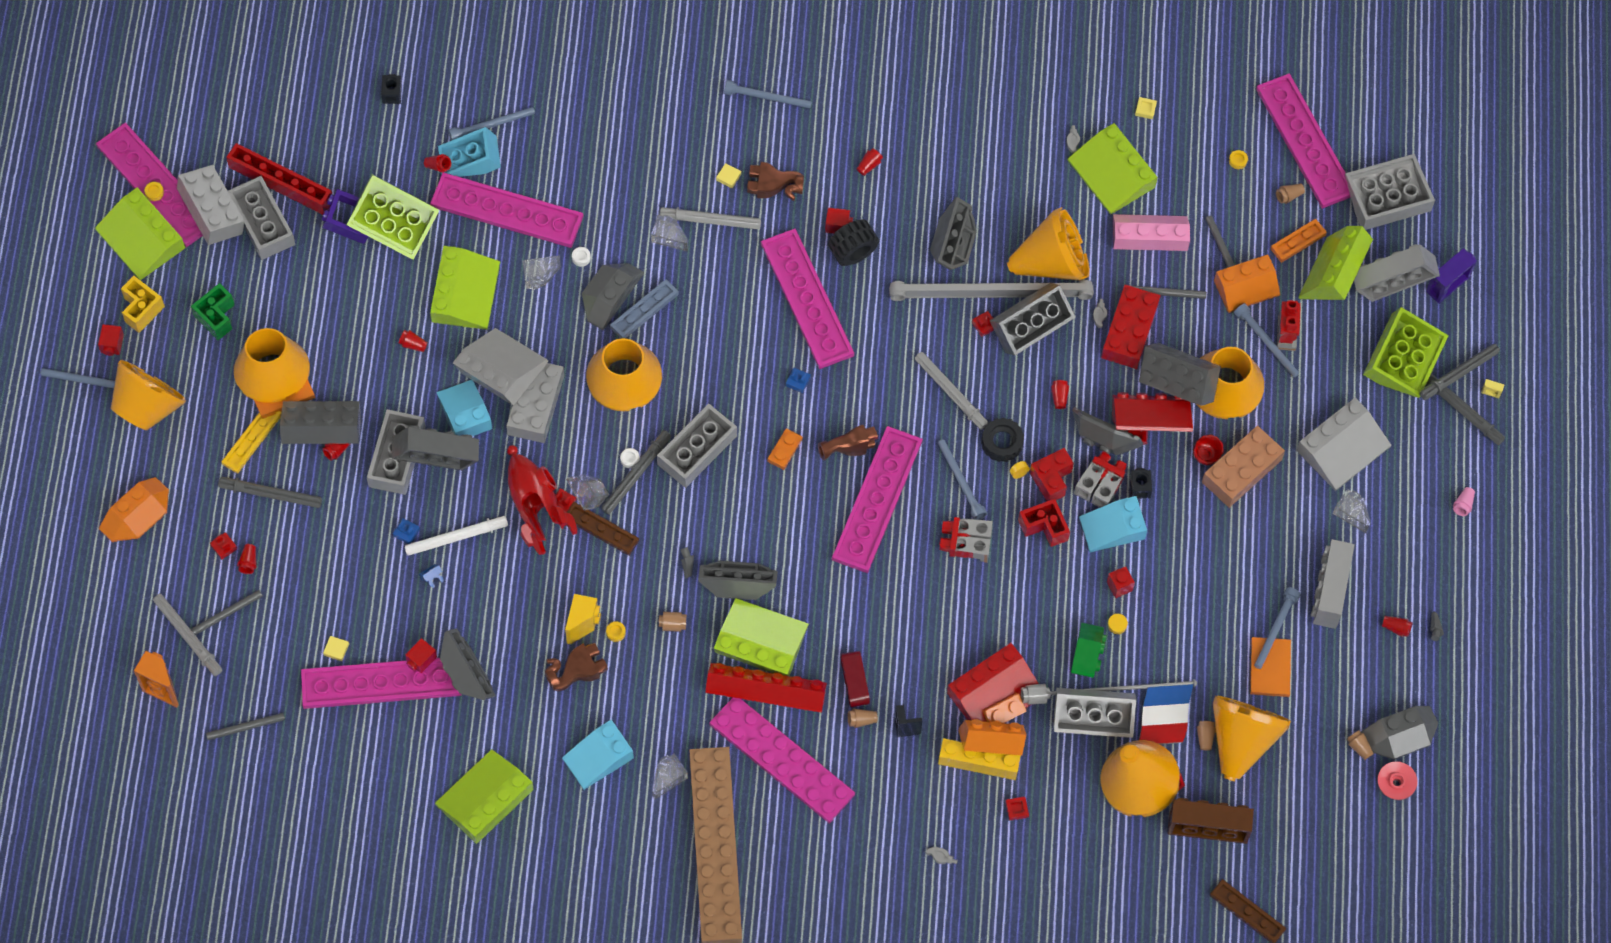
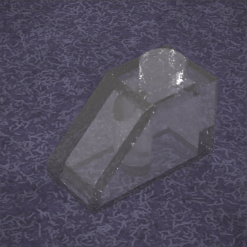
[651,215,688,251]
[522,255,561,289]
[566,474,609,510]
[1333,489,1371,533]
[652,754,688,799]

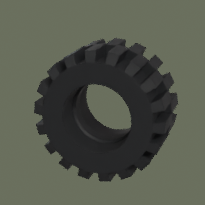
[828,219,879,266]

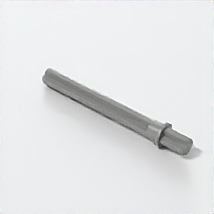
[660,207,761,229]
[915,352,989,430]
[153,594,222,676]

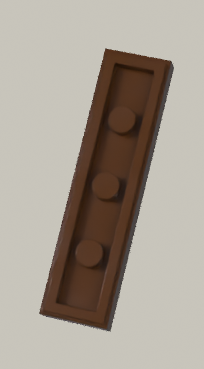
[566,502,640,556]
[1210,879,1287,943]

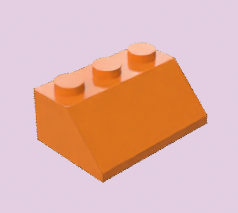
[1214,254,1280,313]
[134,651,179,708]
[958,719,1026,756]

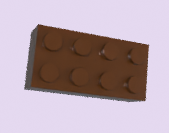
[1168,798,1254,844]

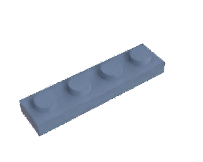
[610,279,679,338]

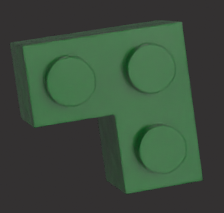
[191,283,235,340]
[1071,622,1107,678]

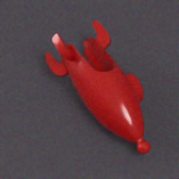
[507,445,577,555]

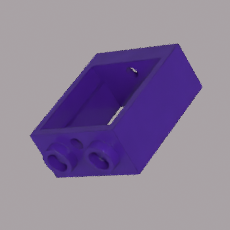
[321,189,369,244]
[1426,248,1477,304]

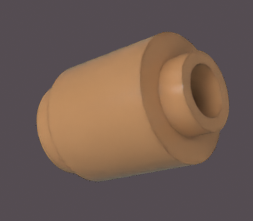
[659,611,687,632]

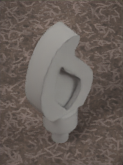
[1066,125,1080,154]
[1093,299,1107,328]
[926,847,958,864]

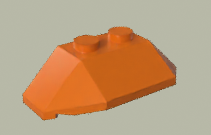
[99,477,169,542]

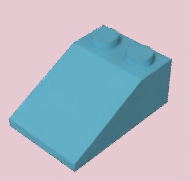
[438,127,501,177]
[437,380,492,436]
[1079,496,1147,552]
[562,720,634,790]

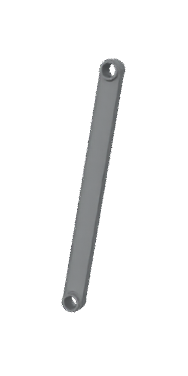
[889,280,1094,301]

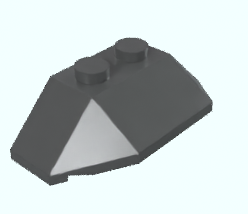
[930,197,977,270]
[582,263,644,330]
[1072,407,1143,455]
[698,561,778,600]
[440,628,496,700]
[1361,706,1438,759]

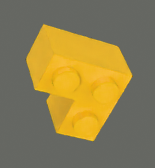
[121,276,165,333]

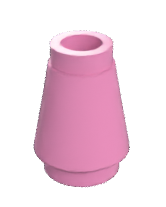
[1453,487,1475,516]

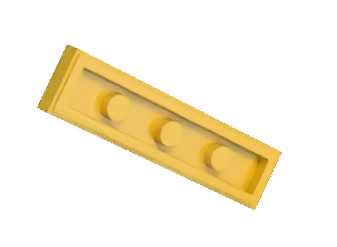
[221,411,281,474]

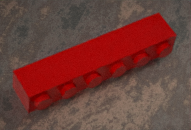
[226,143,332,215]
[705,663,827,713]

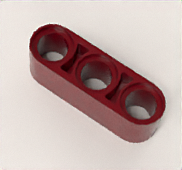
[840,651,870,708]

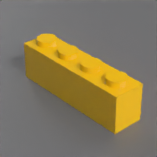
[938,738,1021,780]

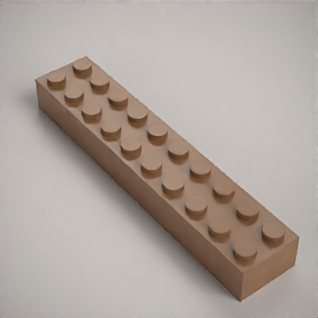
[690,747,742,943]

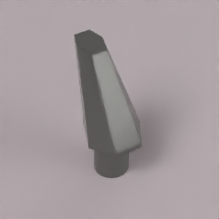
[681,547,694,579]
[1430,611,1444,641]

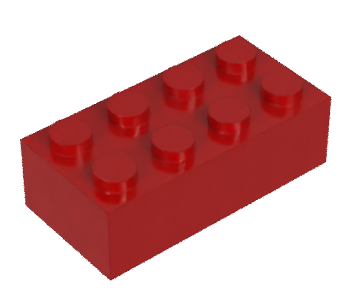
[1101,284,1161,369]

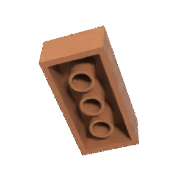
[1202,425,1285,508]

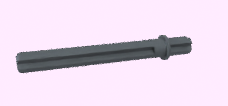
[1419,344,1500,400]
[1426,373,1505,445]
[602,430,671,514]
[218,477,322,508]

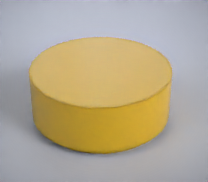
[1229,150,1248,169]
[144,182,164,201]
[1010,461,1030,479]
[1108,614,1128,634]
[606,621,626,642]

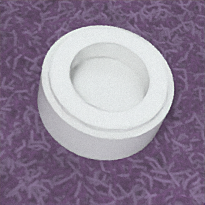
[572,247,591,267]
[620,448,640,468]

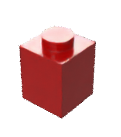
[825,208,853,234]
[98,324,124,356]
[1107,566,1135,598]
[405,638,437,673]

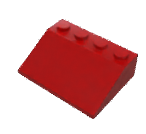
[1111,392,1193,432]
[947,643,1039,722]

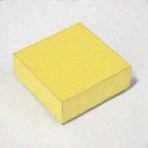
[1135,97,1157,119]
[716,163,741,188]
[1481,379,1504,398]
[323,636,349,661]

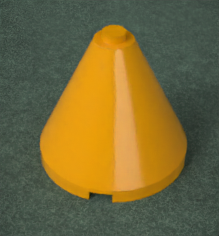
[1007,207,1090,280]
[1213,695,1291,782]
[1100,740,1180,817]

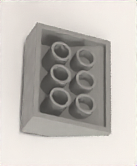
[1345,154,1435,230]
[453,328,548,406]
[1296,397,1391,491]

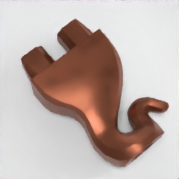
[747,162,804,201]
[818,425,878,460]
[545,643,608,691]

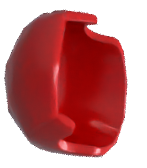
[1193,435,1224,466]

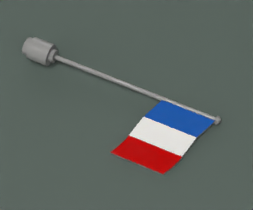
[1021,679,1197,744]

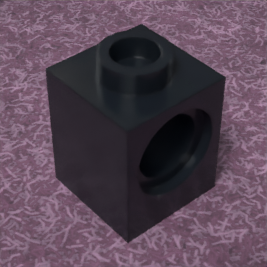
[381,74,402,104]
[1130,468,1152,499]

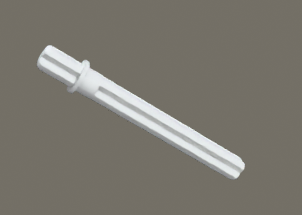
[405,516,508,555]

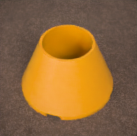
[234,328,310,403]
[586,338,662,411]
[1196,347,1264,419]
[111,360,186,430]

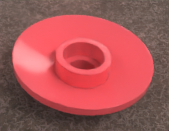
[1378,762,1418,800]

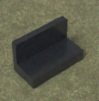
[894,705,922,738]

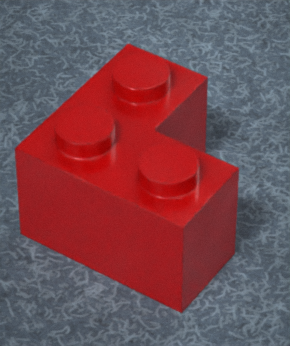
[1030,448,1074,501]
[1018,499,1070,547]

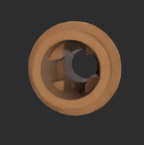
[1276,183,1305,204]
[848,708,878,728]
[1197,721,1216,751]
[1347,730,1374,760]

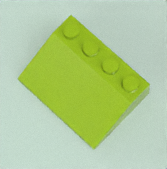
[1068,123,1158,215]
[346,174,439,260]
[95,187,185,280]
[1298,226,1373,300]
[430,246,500,330]
[1363,307,1449,398]
[714,598,809,676]
[435,749,534,844]

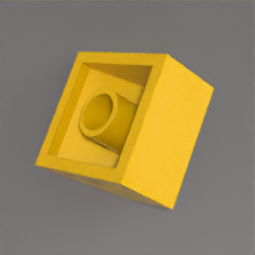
[565,594,601,644]

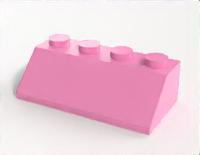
[1113,214,1190,251]

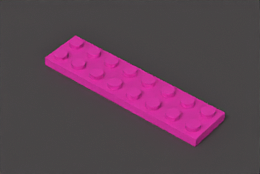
[1256,73,1351,209]
[96,122,203,248]
[430,172,584,248]
[761,229,854,369]
[832,426,923,573]
[301,658,461,709]
[709,698,855,824]

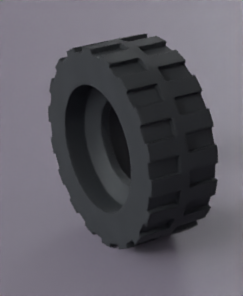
[981,418,1024,462]

